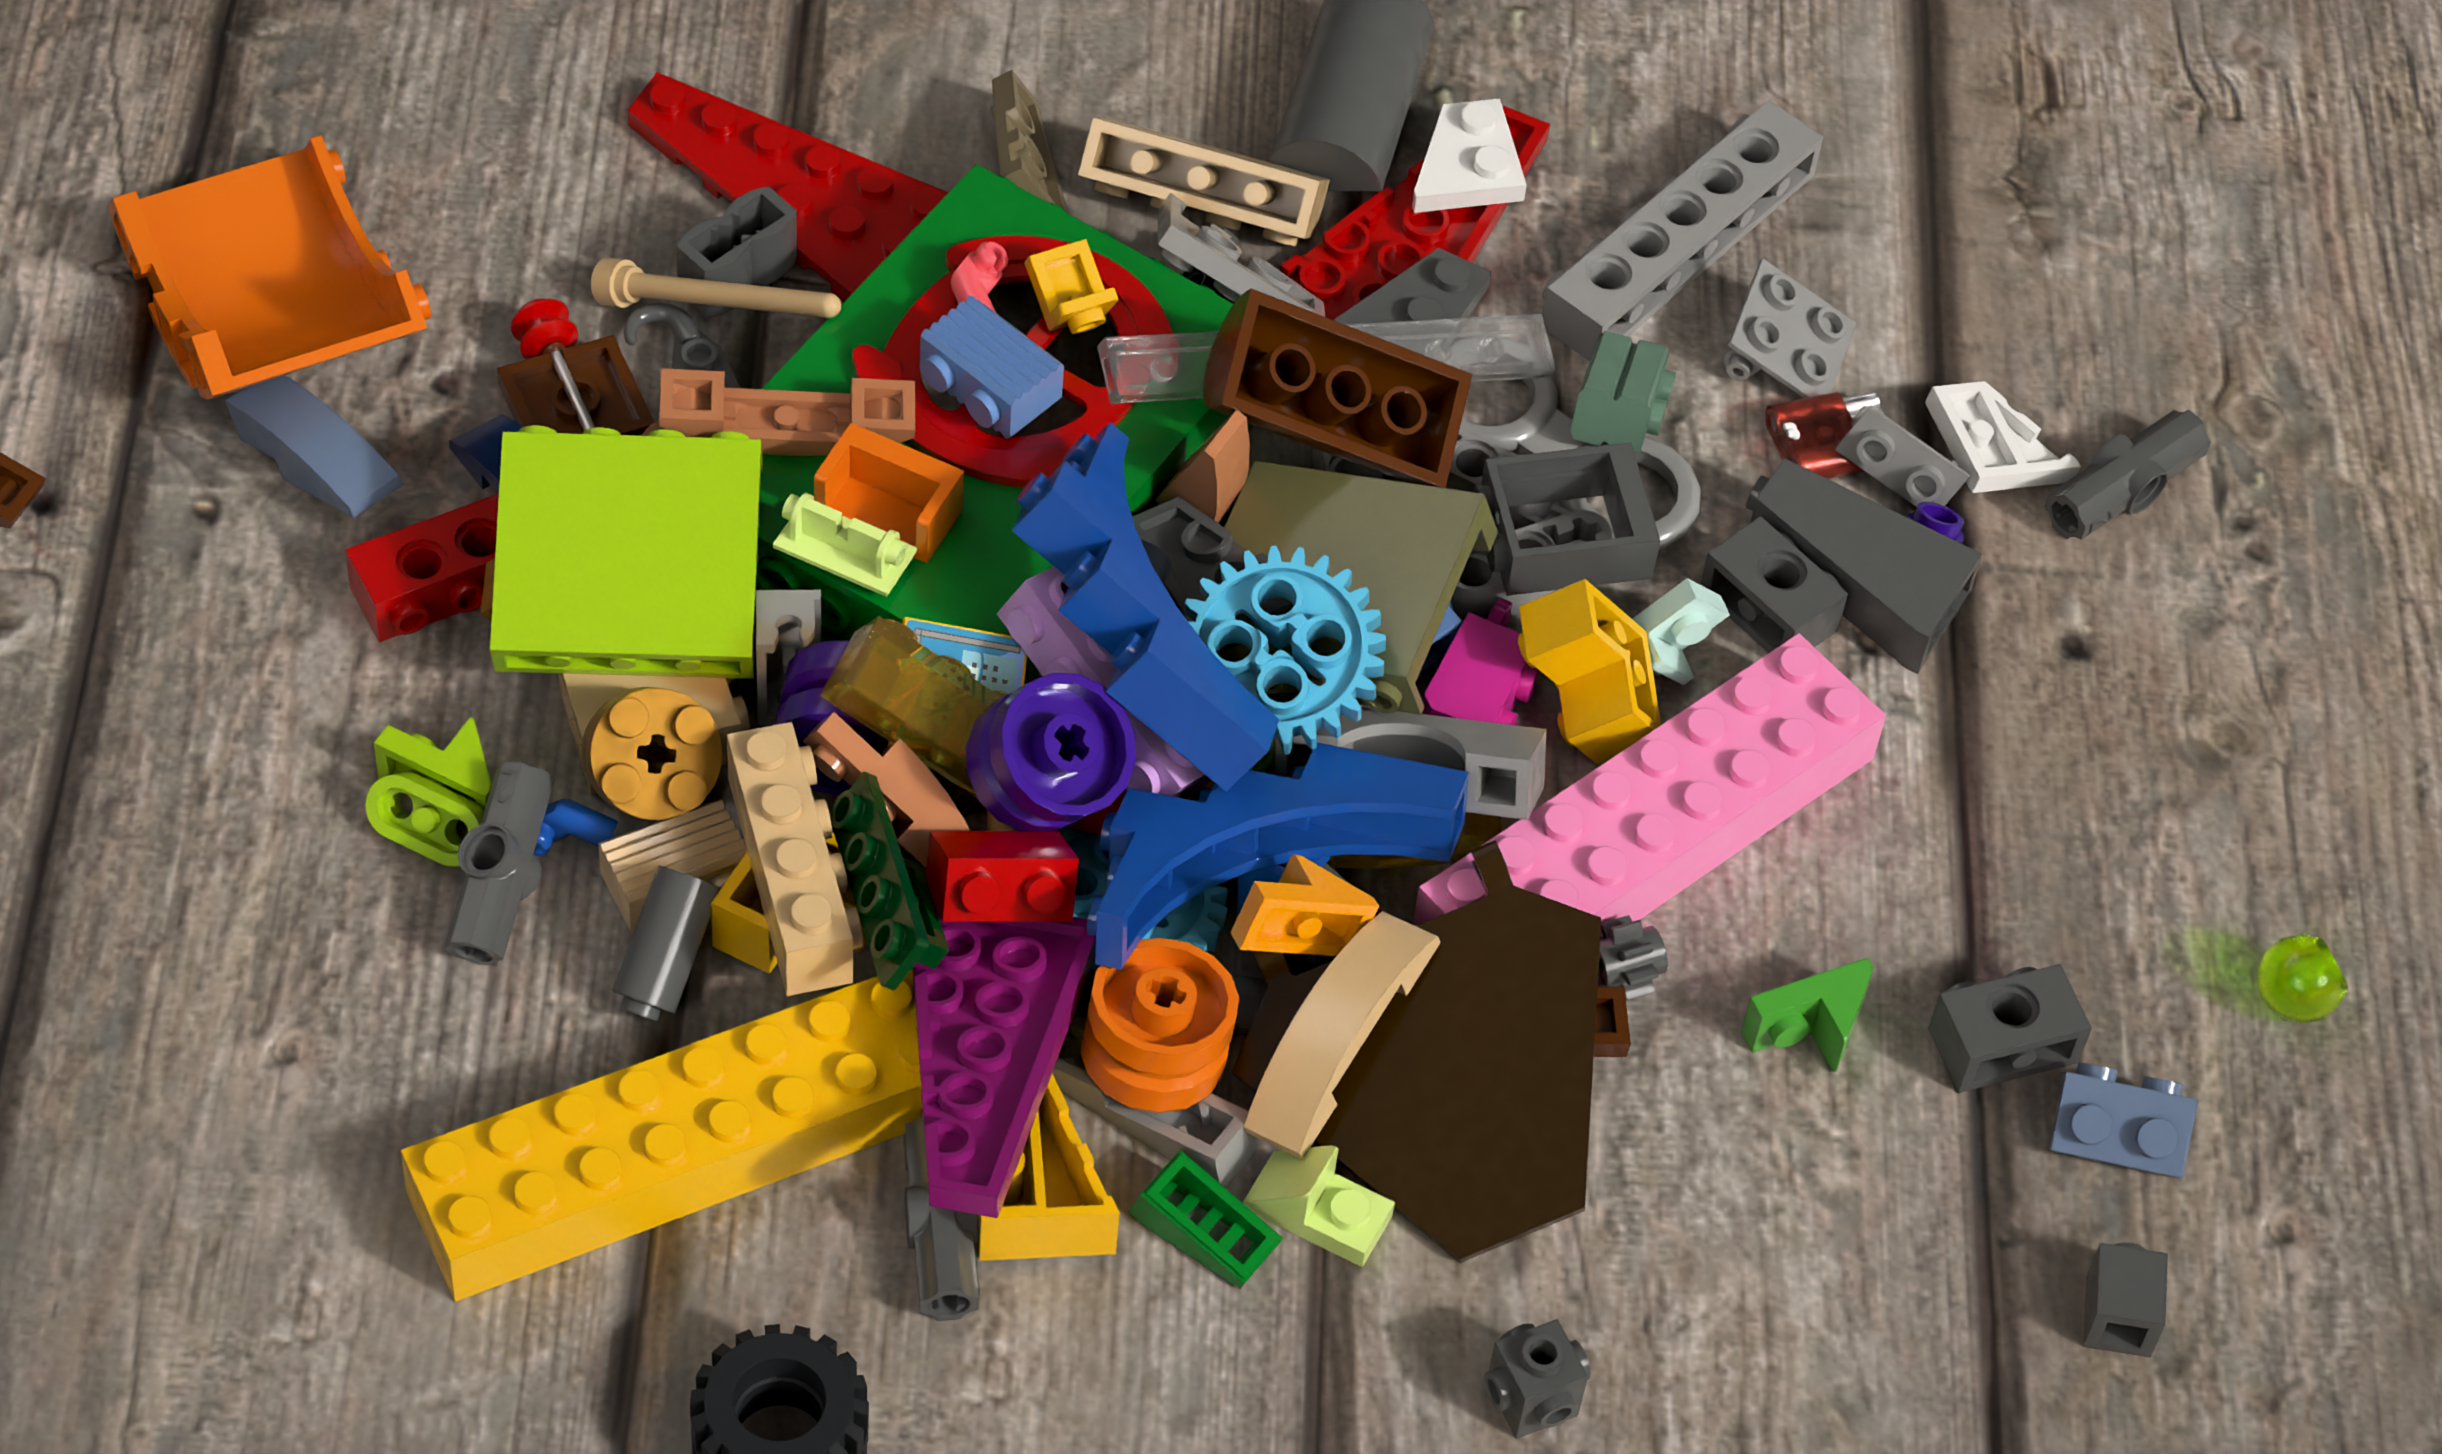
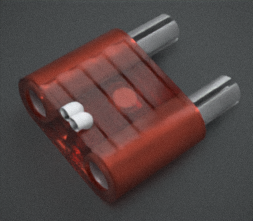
[1765,392,1880,479]

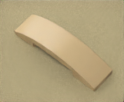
[1243,911,1441,1159]

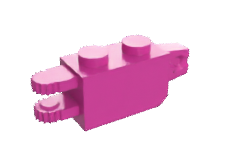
[1423,597,1541,725]

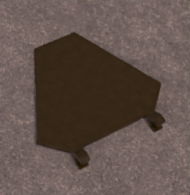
[1232,840,1601,1263]

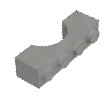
[1275,707,1546,820]

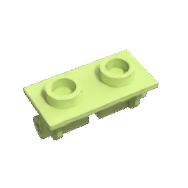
[773,493,917,597]

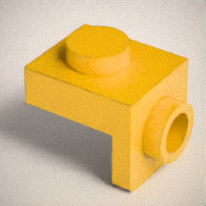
[1024,239,1119,334]

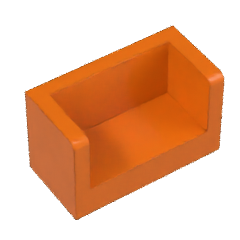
[814,423,964,563]

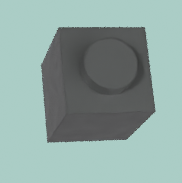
[2083,1243,2168,1358]

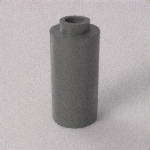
[612,865,721,1022]

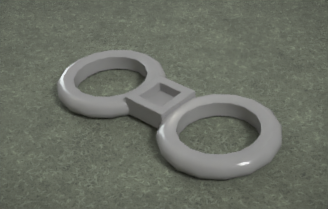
[1439,336,1701,549]

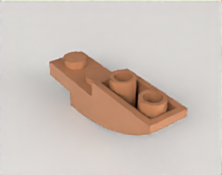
[803,712,970,876]

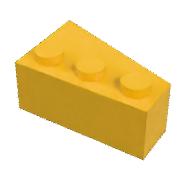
[977,1074,1120,1261]

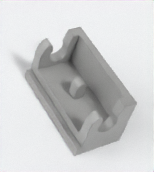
[756,590,821,726]

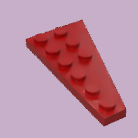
[628,72,949,302]

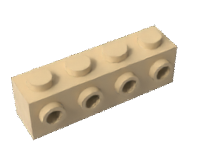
[1078,117,1330,246]
[727,722,863,996]

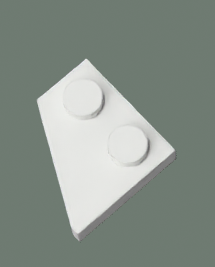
[1412,98,1527,213]
[1925,381,2081,493]

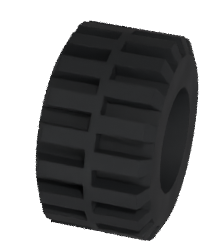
[690,1324,869,1454]

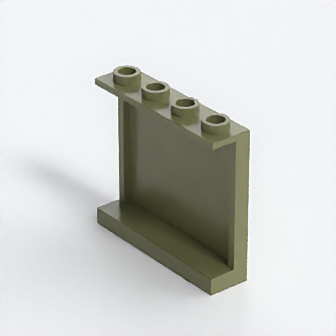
[1218,461,1498,715]

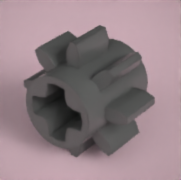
[1598,915,1668,1001]

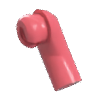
[951,242,1008,313]

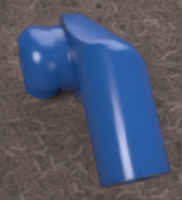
[534,798,618,856]

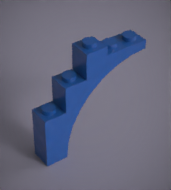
[1011,422,1279,792]
[1087,742,1469,970]

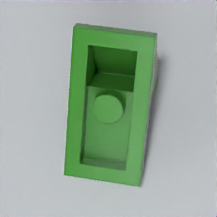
[1741,958,1874,1072]

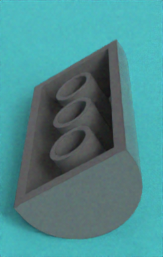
[1269,0,1434,191]

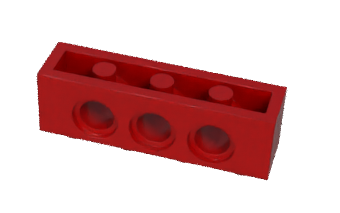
[345,494,499,643]

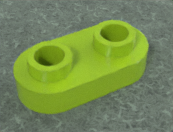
[365,772,484,867]

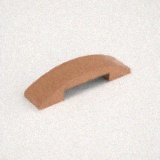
[659,368,915,456]

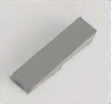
[1052,1014,1260,1188]

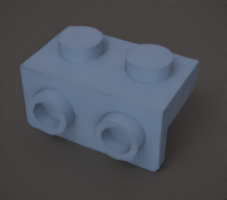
[2048,1062,2198,1179]

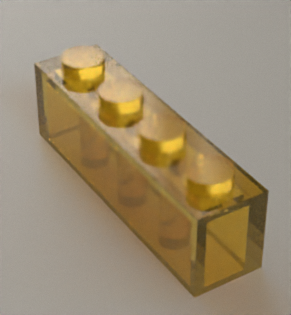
[820,616,1008,799]

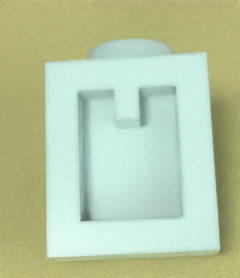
[1632,578,1730,685]

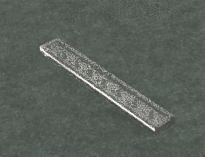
[1097,314,1556,404]

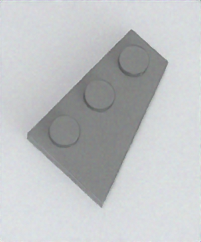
[1157,193,1325,317]

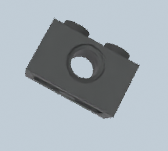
[1700,516,1848,653]
[1928,964,2092,1093]

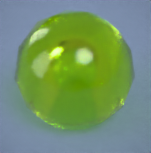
[2256,934,2349,1024]

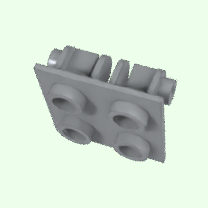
[1724,258,1857,402]

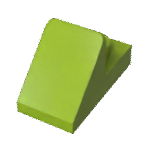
[374,717,491,809]

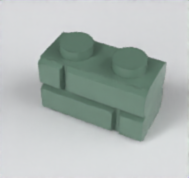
[1570,331,1676,455]

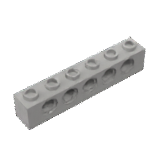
[1540,100,1824,361]

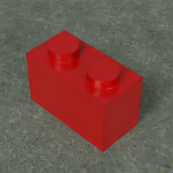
[926,831,1079,922]

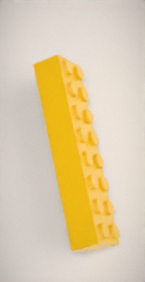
[401,970,923,1302]

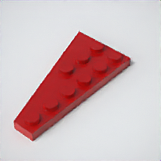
[1280,105,1550,320]

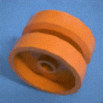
[1080,937,1239,1113]

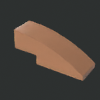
[1155,409,1250,526]

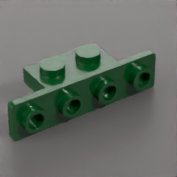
[830,772,949,990]

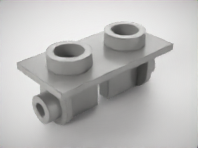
[1835,405,1970,507]

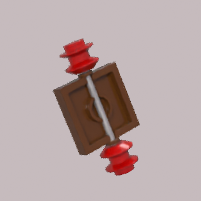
[497,299,655,436]

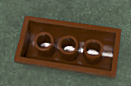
[1203,288,1473,488]

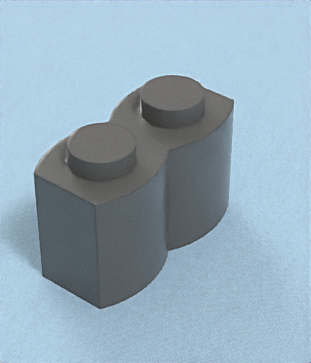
[676,186,797,318]

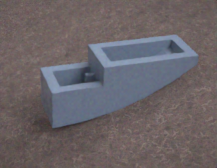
[225,376,403,518]

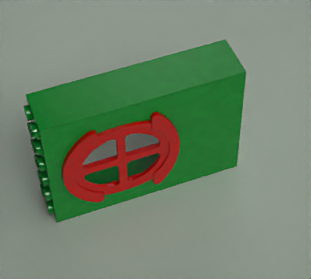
[755,164,1254,685]

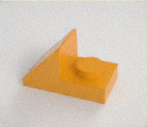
[1230,854,1379,956]

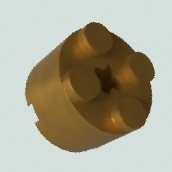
[581,687,722,820]

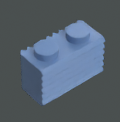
[920,295,1064,439]

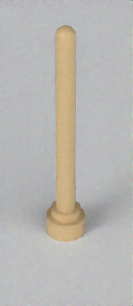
[591,258,841,318]

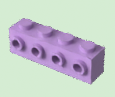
[997,566,1211,799]

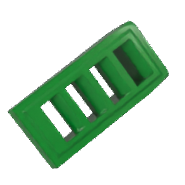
[1128,1150,1283,1289]

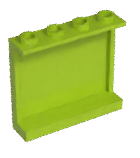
[490,425,763,679]

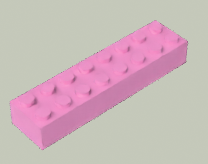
[1413,633,1886,937]

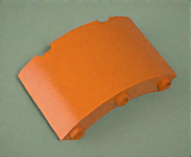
[108,135,431,399]

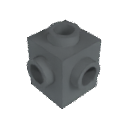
[1484,1319,1591,1439]

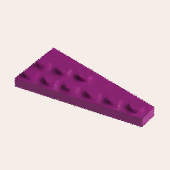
[913,917,1096,1218]

